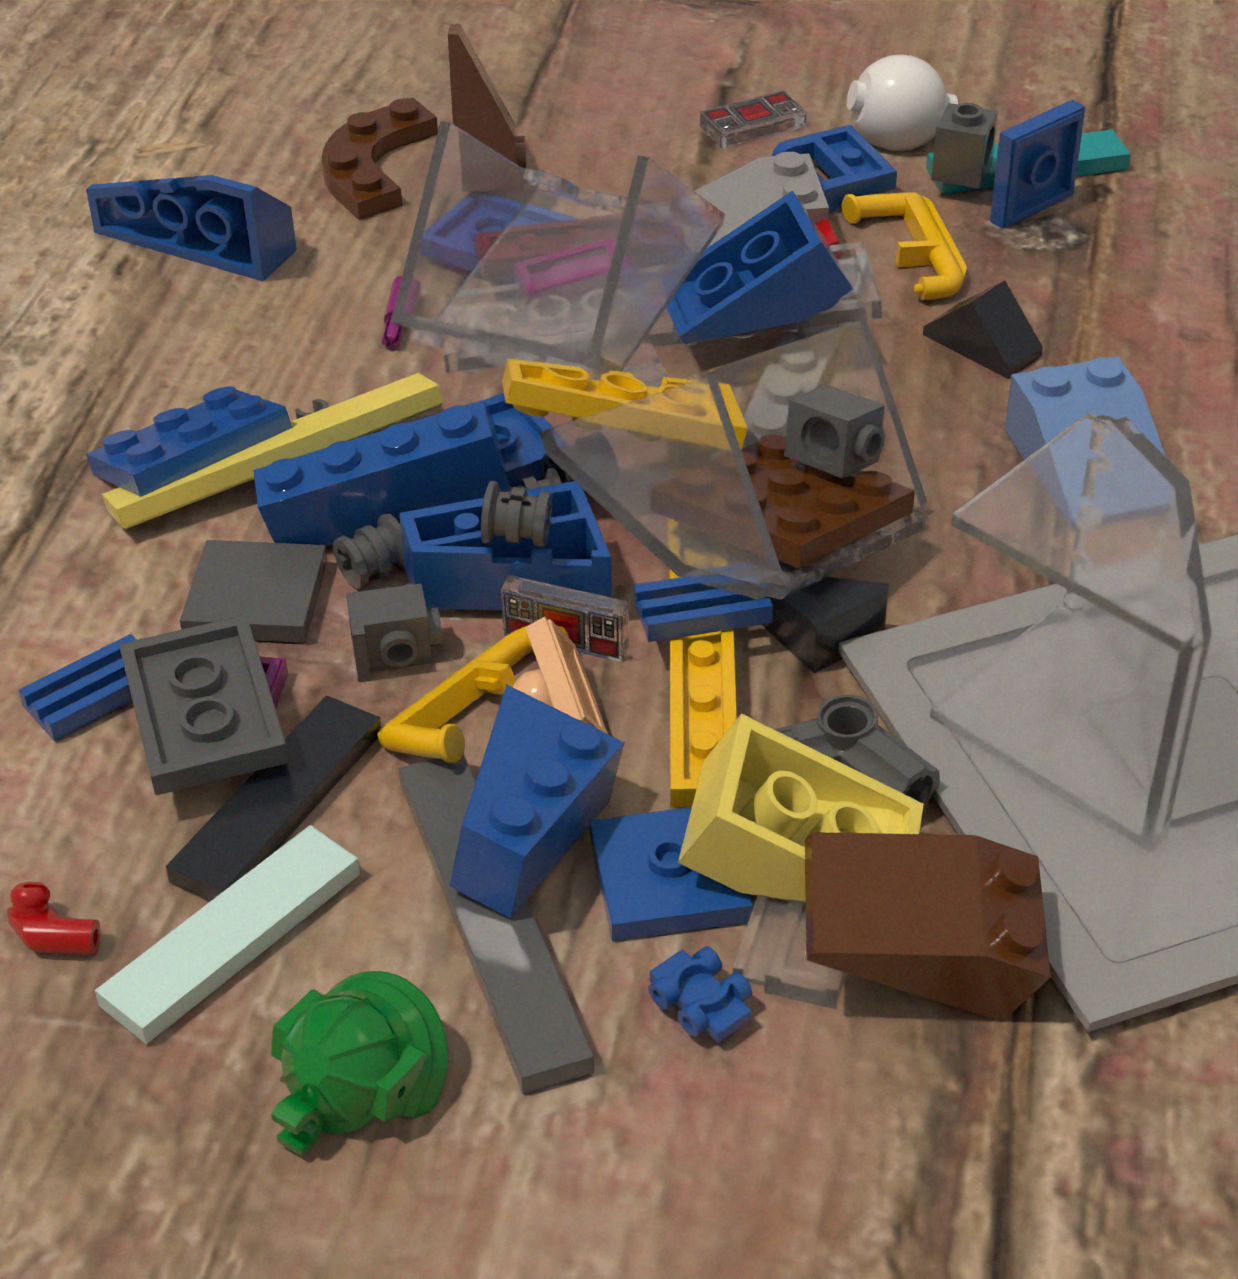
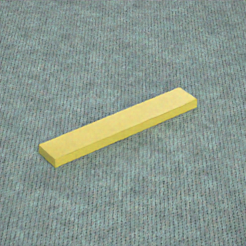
[102,373,444,529]

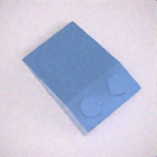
[1005,356,1183,534]

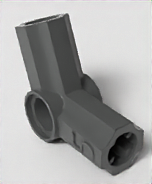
[774,694,940,809]

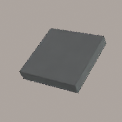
[180,540,327,643]

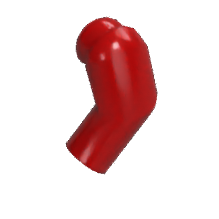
[7,882,101,955]

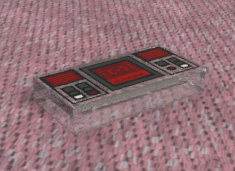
[700,90,807,149]
[501,575,629,662]

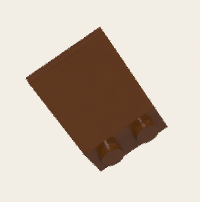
[448,24,527,191]
[805,832,1051,1022]

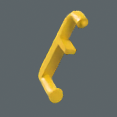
[842,192,967,300]
[377,626,568,763]

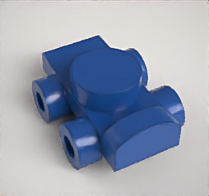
[648,946,753,1043]

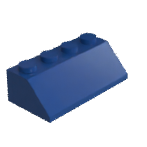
[254,400,511,546]

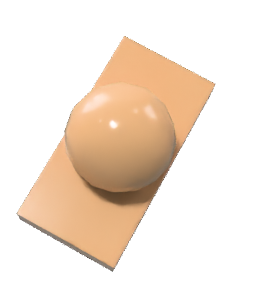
[512,617,608,734]

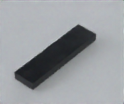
[166,695,381,901]

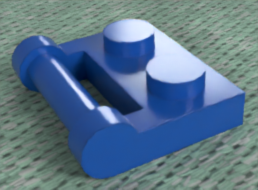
[772,125,897,214]

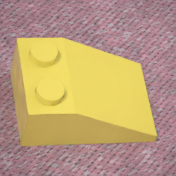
[678,713,924,903]

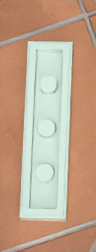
[95,825,360,1045]

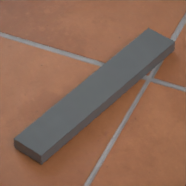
[398,754,594,1094]

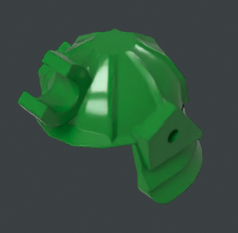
[271,971,448,1157]

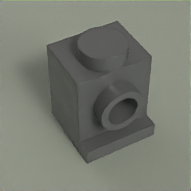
[346,583,443,682]

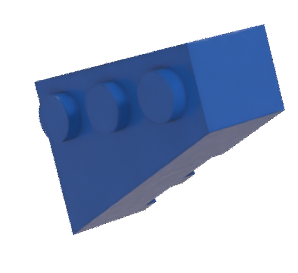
[399,480,612,613]
[450,685,625,918]

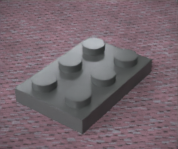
[119,614,289,796]

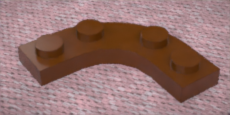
[322,98,438,220]

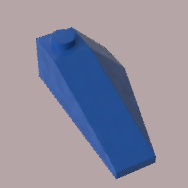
[86,175,297,282]

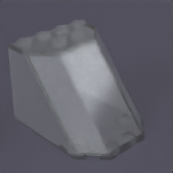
[391,121,726,380]

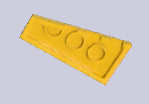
[502,358,748,452]

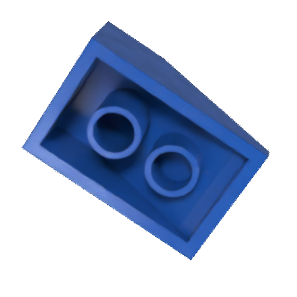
[656,190,853,344]

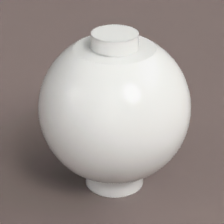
[847,55,958,151]

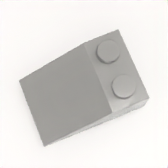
[659,152,829,270]

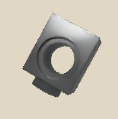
[931,103,998,189]
[784,384,885,478]

